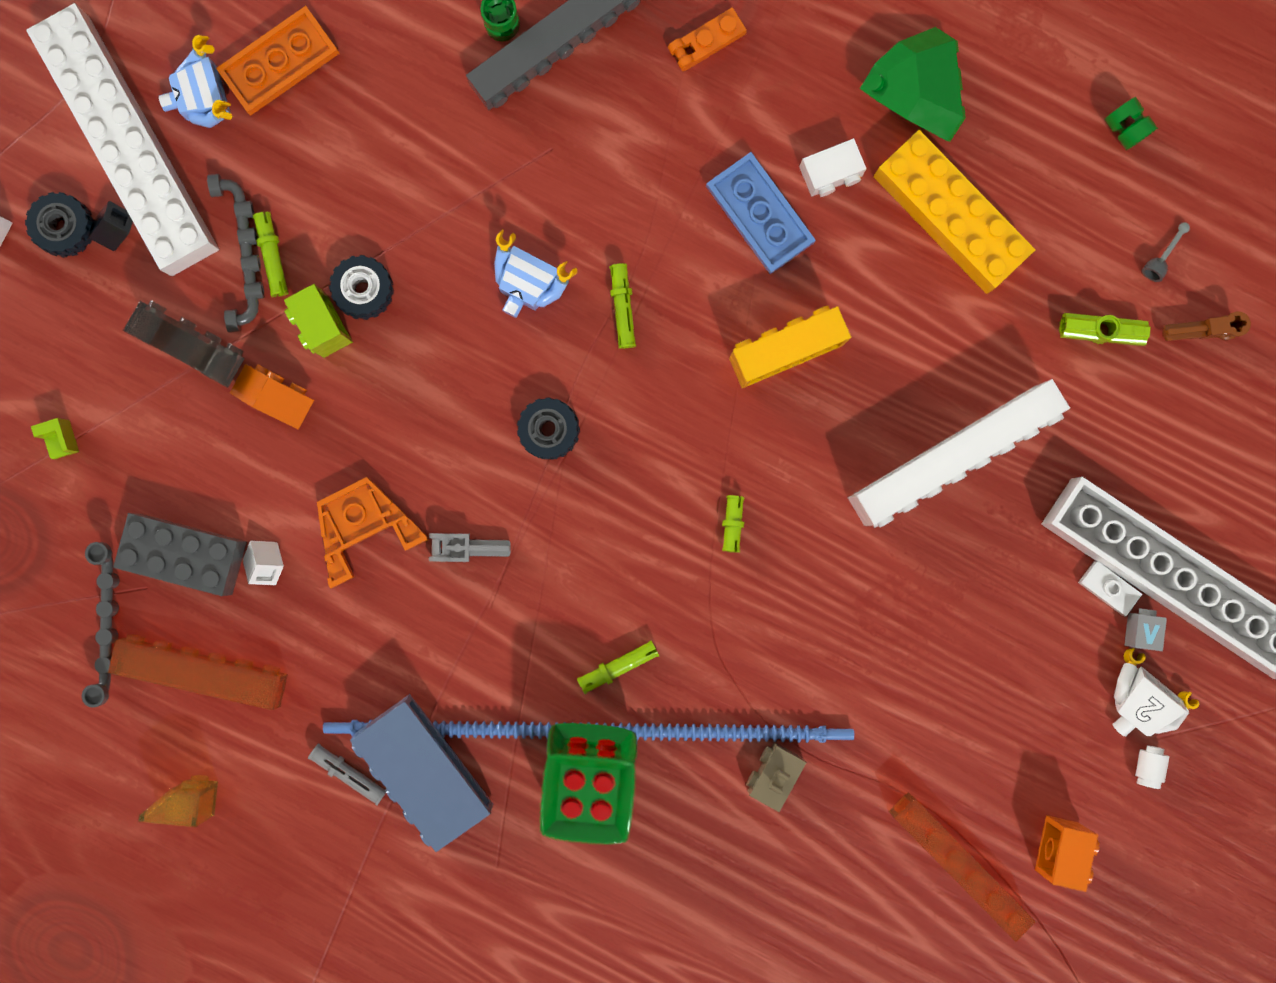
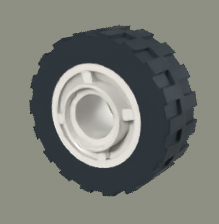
[329,255,394,320]

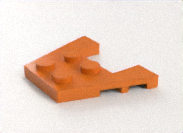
[317,477,429,589]

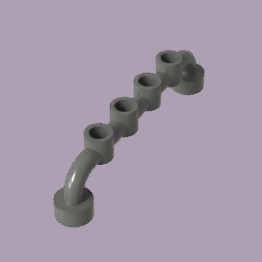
[207,174,265,333]
[82,542,120,707]

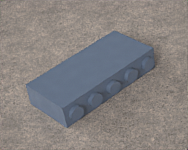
[350,694,493,852]

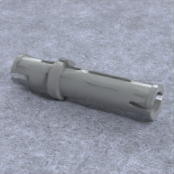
[308,743,386,806]

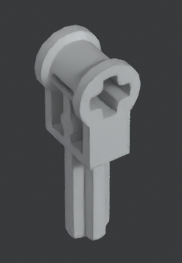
[429,533,511,562]

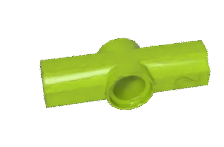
[1059,313,1150,346]

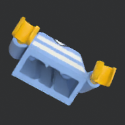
[159,35,232,128]
[494,229,577,318]

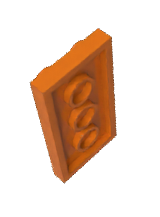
[216,6,340,116]

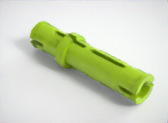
[253,212,289,297]
[610,263,636,349]
[577,640,659,694]

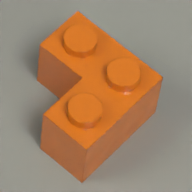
[230,364,314,430]

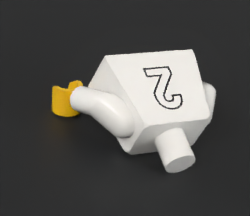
[1113,648,1200,737]

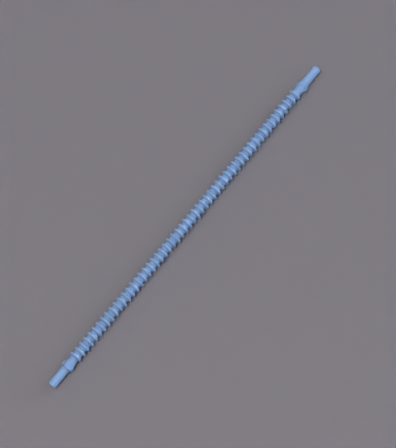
[323,720,854,743]

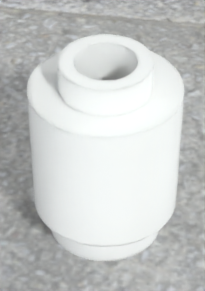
[1135,745,1170,789]

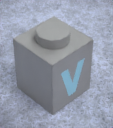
[1124,608,1167,651]

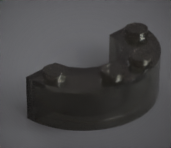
[123,300,245,388]

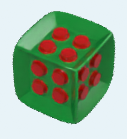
[540,723,637,844]

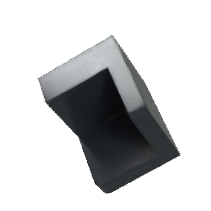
[88,201,133,251]

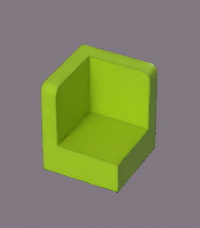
[31,418,79,459]

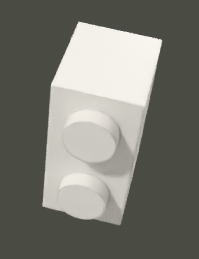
[799,139,866,197]

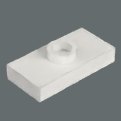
[1078,561,1142,616]

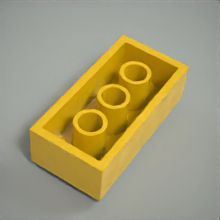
[729,306,851,389]

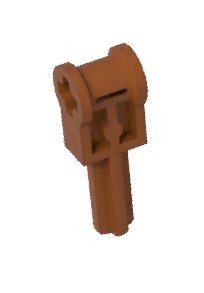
[1162,311,1251,341]

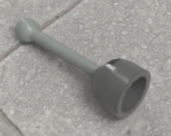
[1142,222,1190,282]

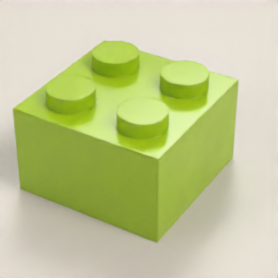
[284,284,353,358]

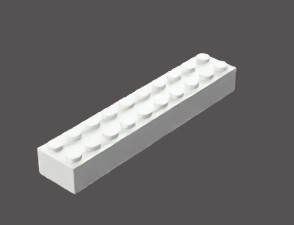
[26,3,219,276]
[1041,477,1276,679]

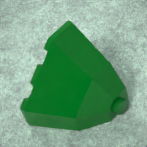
[860,27,966,142]

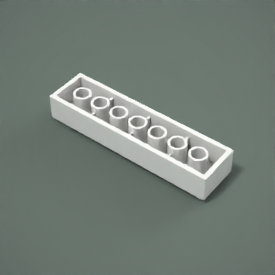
[848,379,1070,528]

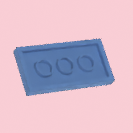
[706,152,816,274]

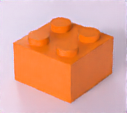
[1035,815,1099,892]

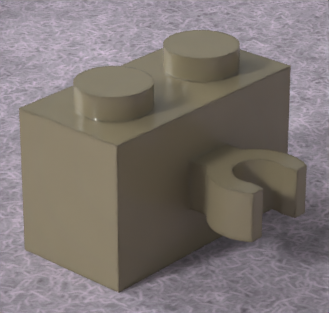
[746,742,806,812]

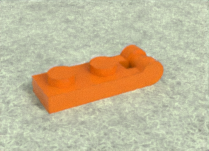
[667,7,747,71]

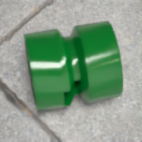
[480,0,520,42]
[1104,97,1158,151]

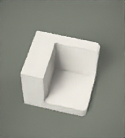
[243,541,284,585]

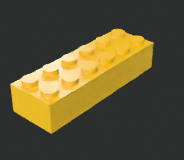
[873,130,1035,294]

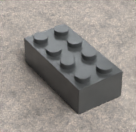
[113,513,247,596]

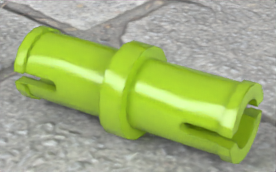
[722,495,744,553]

